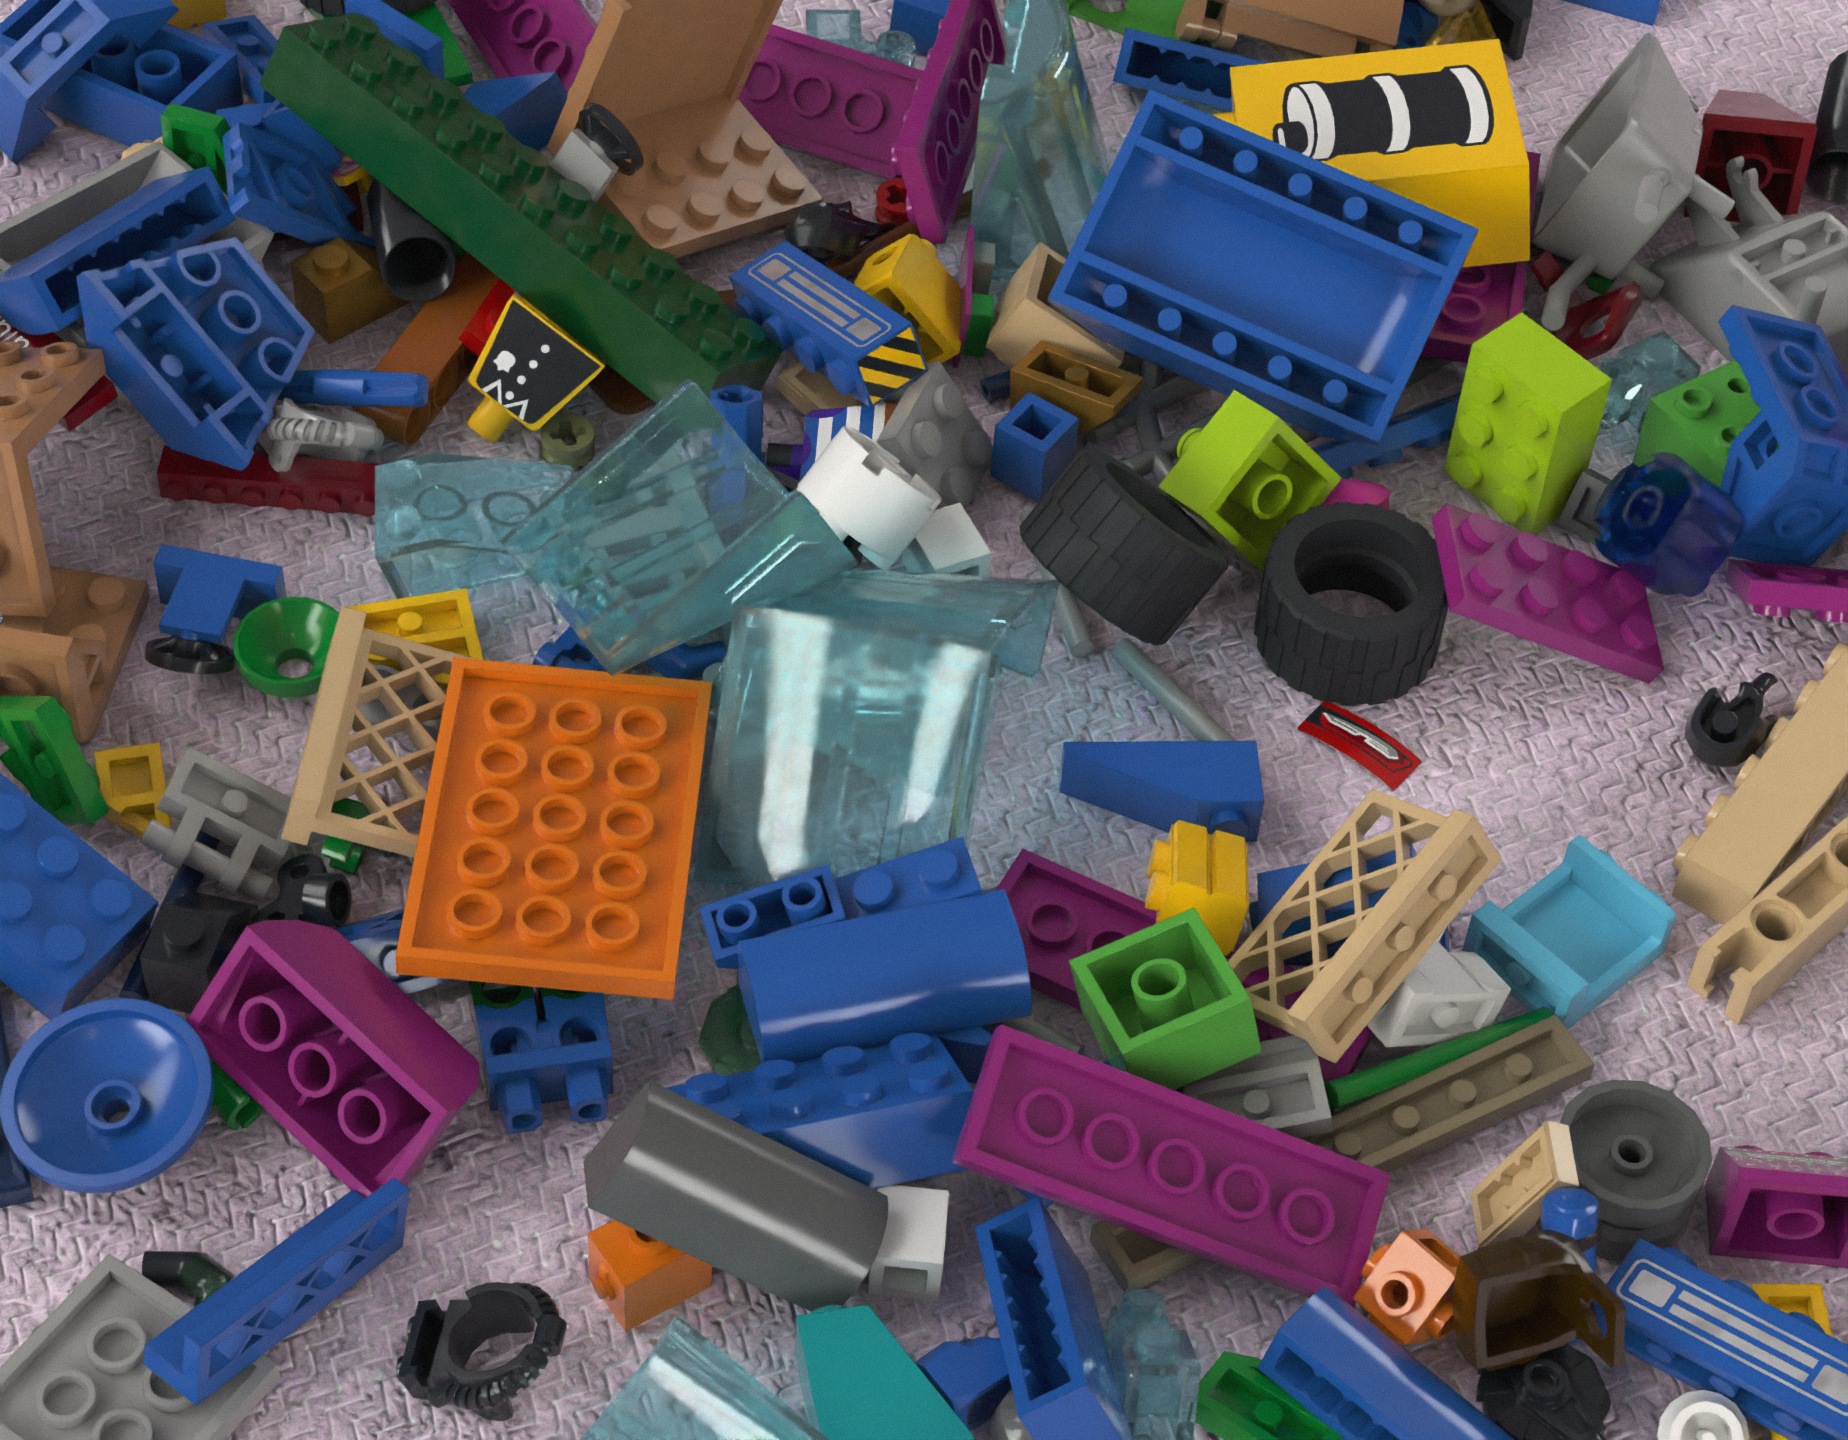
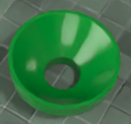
[233,597,339,698]

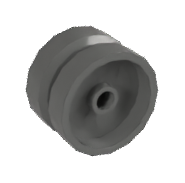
[1560,1080,1712,1261]

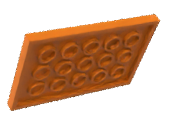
[395,657,712,1000]

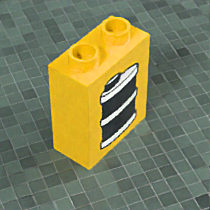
[1210,39,1530,267]

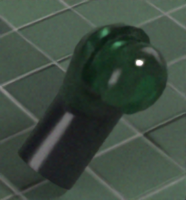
[142,1250,235,1308]

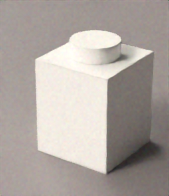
[902,503,991,611]
[868,1183,949,1301]

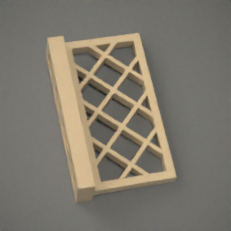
[281,606,476,858]
[1228,789,1502,1063]

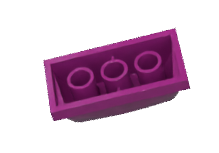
[186,920,480,1198]

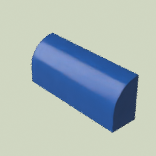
[1113,27,1268,111]
[0,166,237,335]
[738,889,1032,1063]
[974,1196,1132,1440]
[1258,1286,1515,1440]

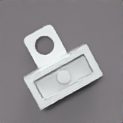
[1366,927,1511,1047]

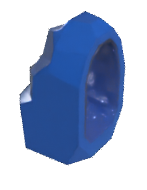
[915,1337,1012,1431]

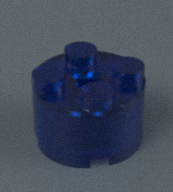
[1594,452,1745,597]

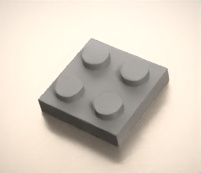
[876,361,993,510]

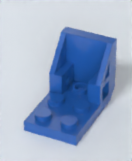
[1709,305,1848,566]

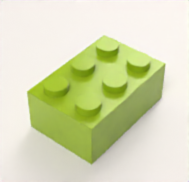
[1443,312,1612,535]

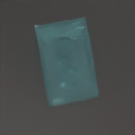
[375,452,578,599]

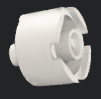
[792,426,942,571]

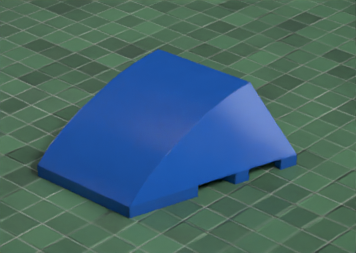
[76,237,315,471]

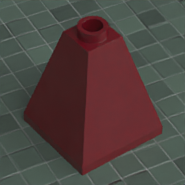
[1683,90,1817,222]

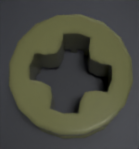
[541,413,595,472]

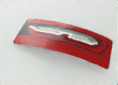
[1298,701,1421,790]

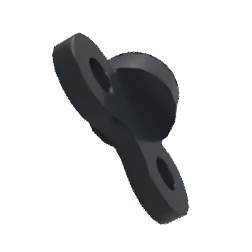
[252,854,352,927]

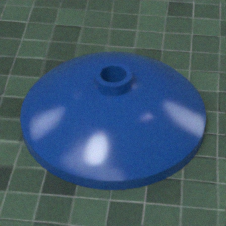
[0,998,215,1193]

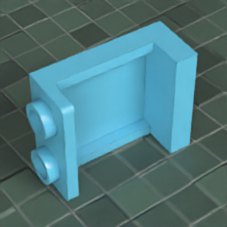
[1462,835,1676,1029]

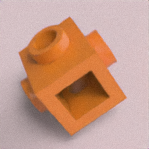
[1353,1228,1460,1345]

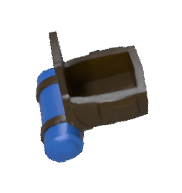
[1452,1187,1626,1371]

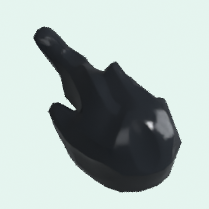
[784,201,896,264]
[1685,672,1778,768]

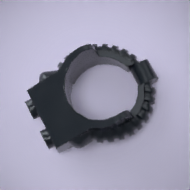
[396,1282,567,1421]

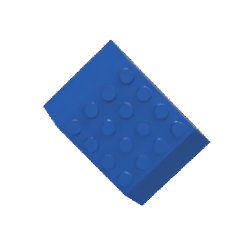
[1048,89,1479,446]

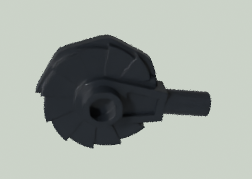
[1476,1343,1611,1440]

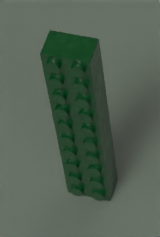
[259,13,783,430]

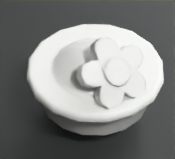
[1657,1390,1749,1440]

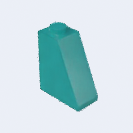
[795,1305,974,1440]

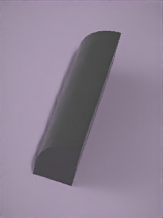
[583,1079,888,1312]

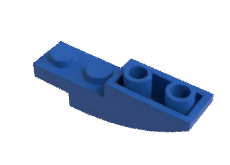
[699,836,983,969]

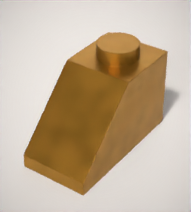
[290,237,411,345]
[1010,340,1144,437]

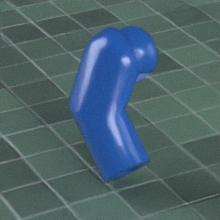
[637,637,727,680]

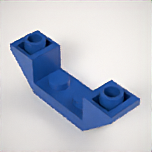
[0,0,179,165]

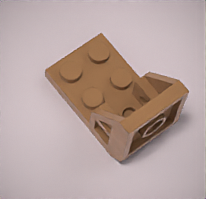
[0,566,150,742]

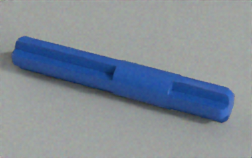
[277,369,430,407]

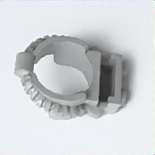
[257,398,384,472]

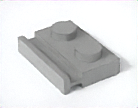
[1183,1035,1334,1138]

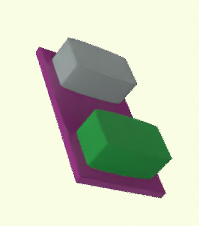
[953,225,996,368]

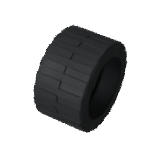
[1019,447,1228,645]
[1254,502,1449,706]

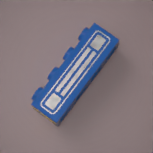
[729,240,928,408]
[1593,1237,1848,1440]

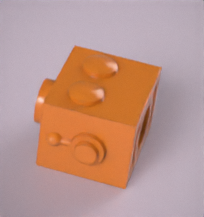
[587,1220,712,1332]

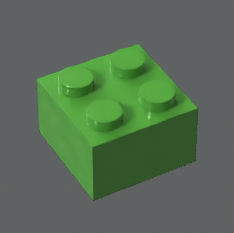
[1069,908,1262,1090]

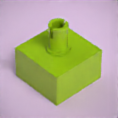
[1158,390,1342,573]

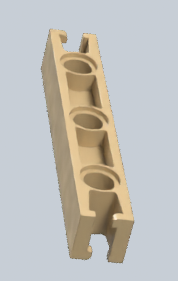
[1686,816,1848,1025]

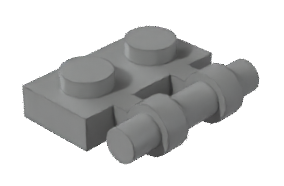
[140,746,291,902]

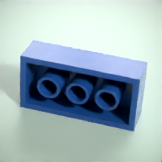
[0,0,243,147]
[0,773,159,1020]
[667,1033,973,1189]

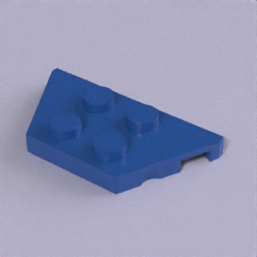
[222,122,376,249]

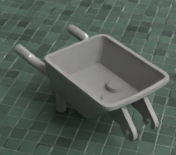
[1530,33,1735,331]
[1649,156,1848,378]

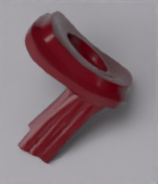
[1528,250,1641,360]

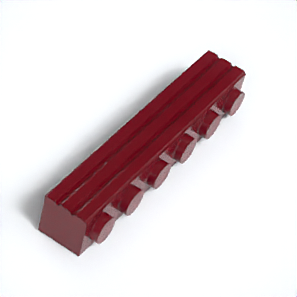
[157,445,394,517]

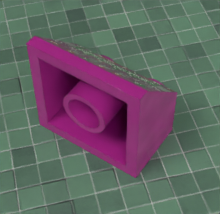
[1705,1145,1848,1268]

